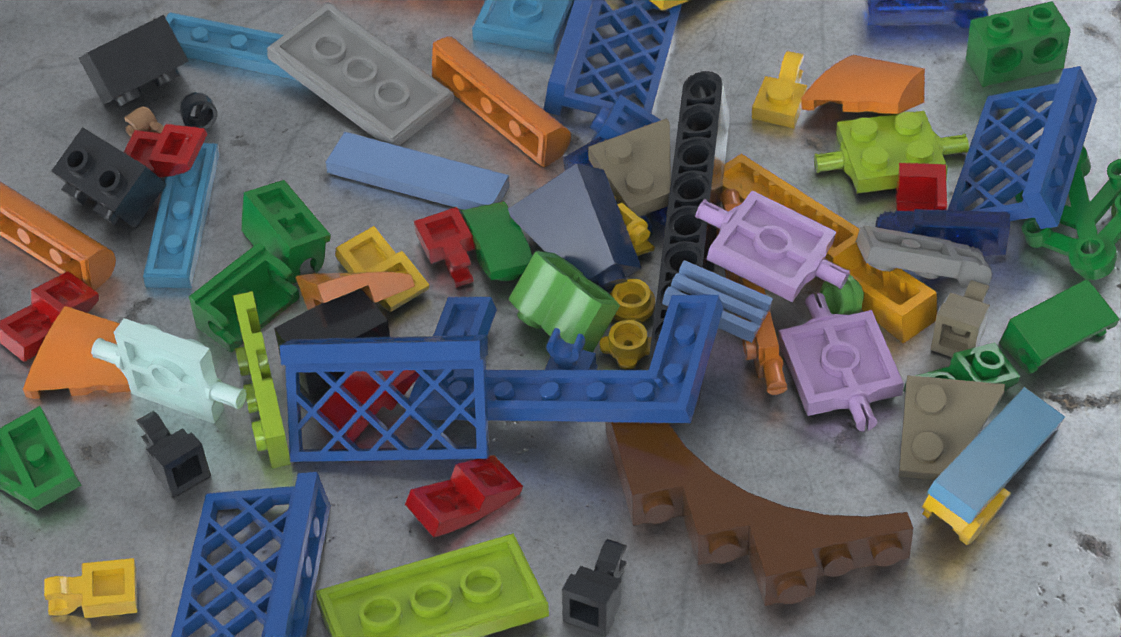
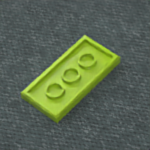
[315,533,549,637]

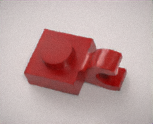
[414,207,475,288]

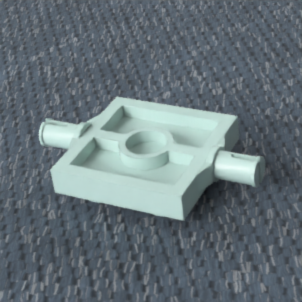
[91,318,247,424]

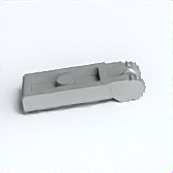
[856,225,993,288]

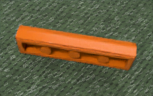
[432,37,571,168]
[0,181,116,290]

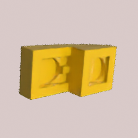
[335,226,429,312]

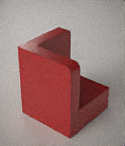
[896,163,947,237]

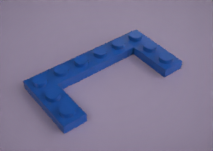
[408,295,723,423]

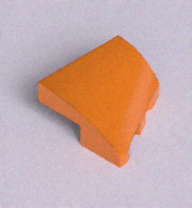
[801,55,925,114]
[295,272,415,310]
[23,306,131,399]

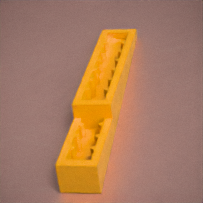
[722,153,937,344]

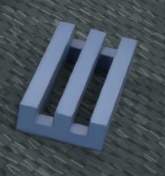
[662,260,773,343]

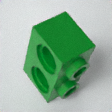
[966,1,1071,87]

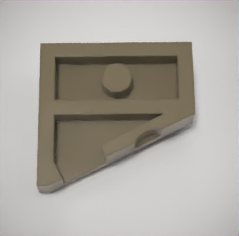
[588,118,671,217]
[898,375,1005,480]

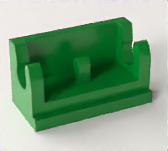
[241,180,331,284]
[189,242,300,353]
[999,279,1120,374]

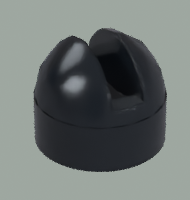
[180,92,217,130]

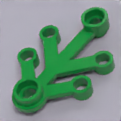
[1015,146,1121,280]

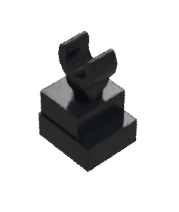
[136,410,211,498]
[562,539,627,636]

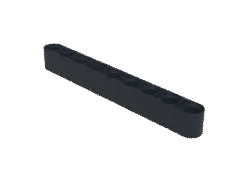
[648,71,730,411]

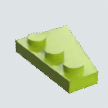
[233,291,291,469]

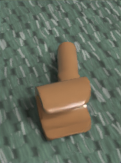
[124,106,164,137]

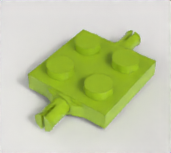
[814,110,969,193]

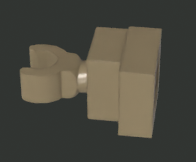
[930,280,990,357]

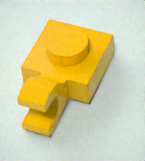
[752,51,807,129]
[44,558,138,618]

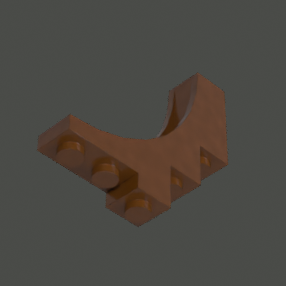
[605,422,914,606]

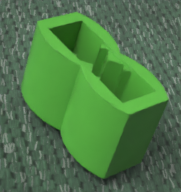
[509,251,620,352]

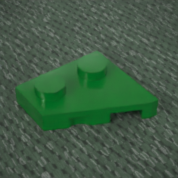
[0,406,82,510]

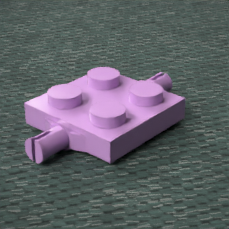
[695,191,850,302]
[778,293,904,432]

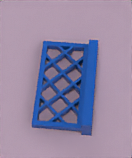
[543,0,682,116]
[945,66,1097,230]
[280,335,489,462]
[171,472,331,637]

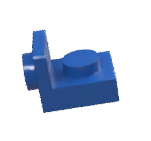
[588,95,661,147]

